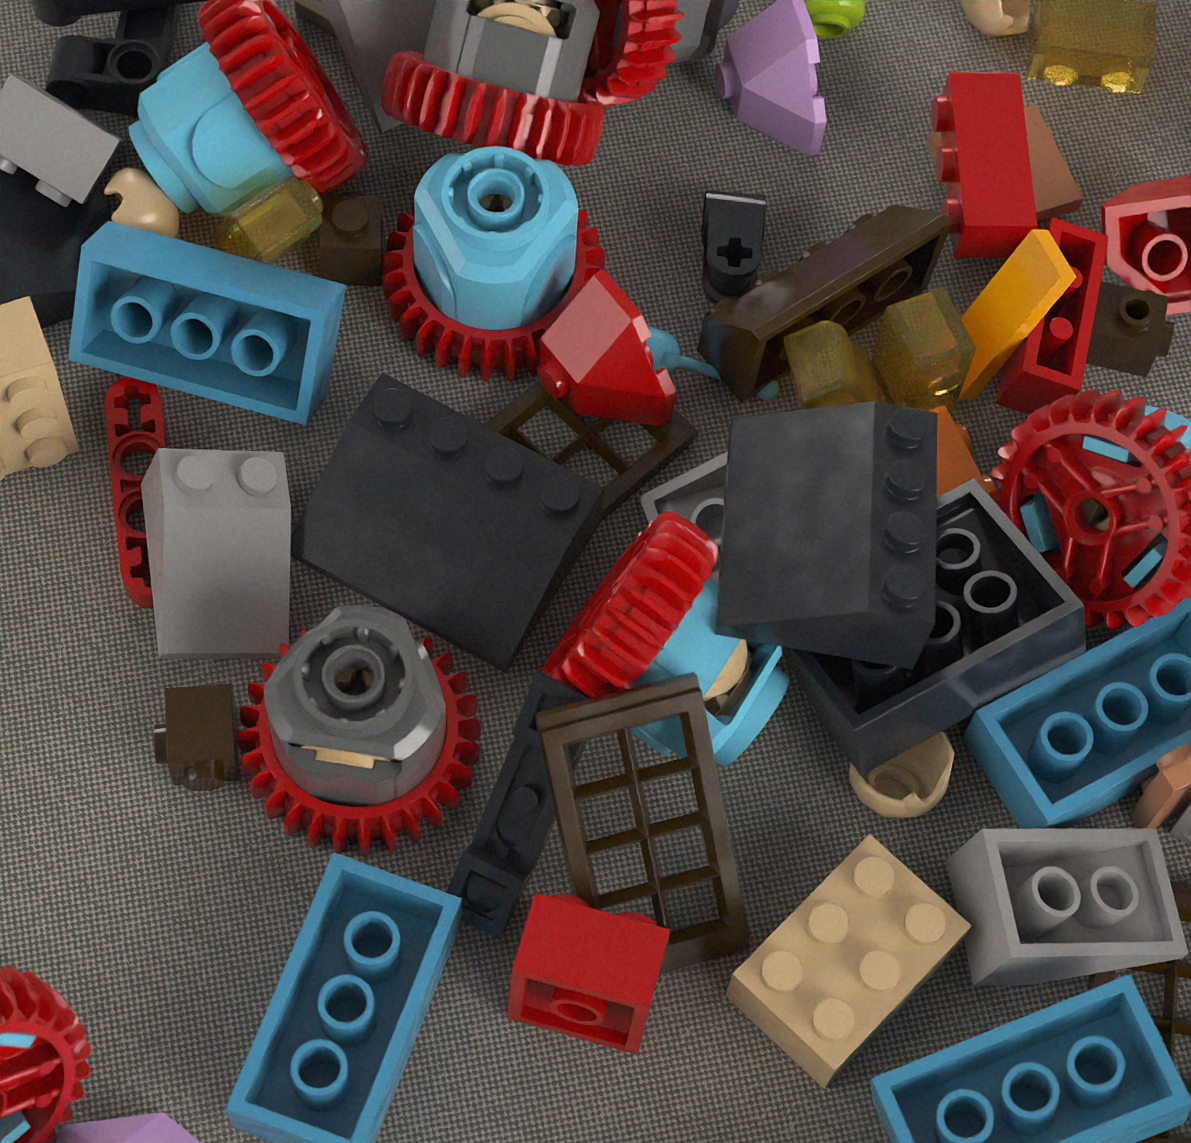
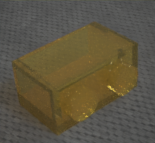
[1027,0,1157,93]
[870,287,976,413]

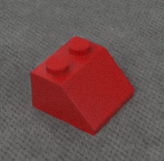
[507,893,670,1055]

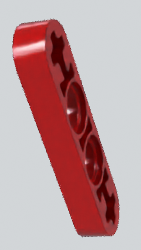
[104,377,168,609]

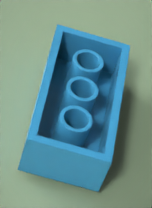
[68,221,346,425]
[962,597,1191,829]
[225,852,462,1143]
[871,974,1191,1143]

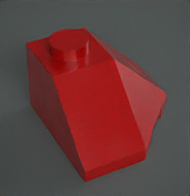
[1101,175,1191,315]
[537,269,676,427]

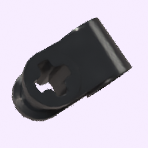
[701,190,766,304]

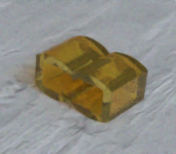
[213,175,323,264]
[783,320,881,410]

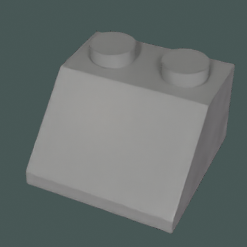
[0,74,126,207]

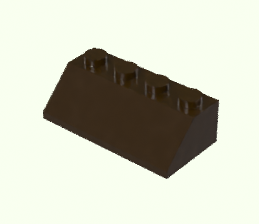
[697,205,952,403]

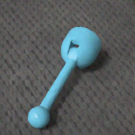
[646,325,779,401]

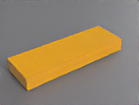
[932,229,1076,400]

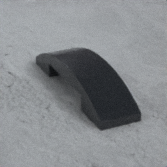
[446,671,591,939]

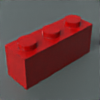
[931,72,1037,258]
[996,217,1109,415]

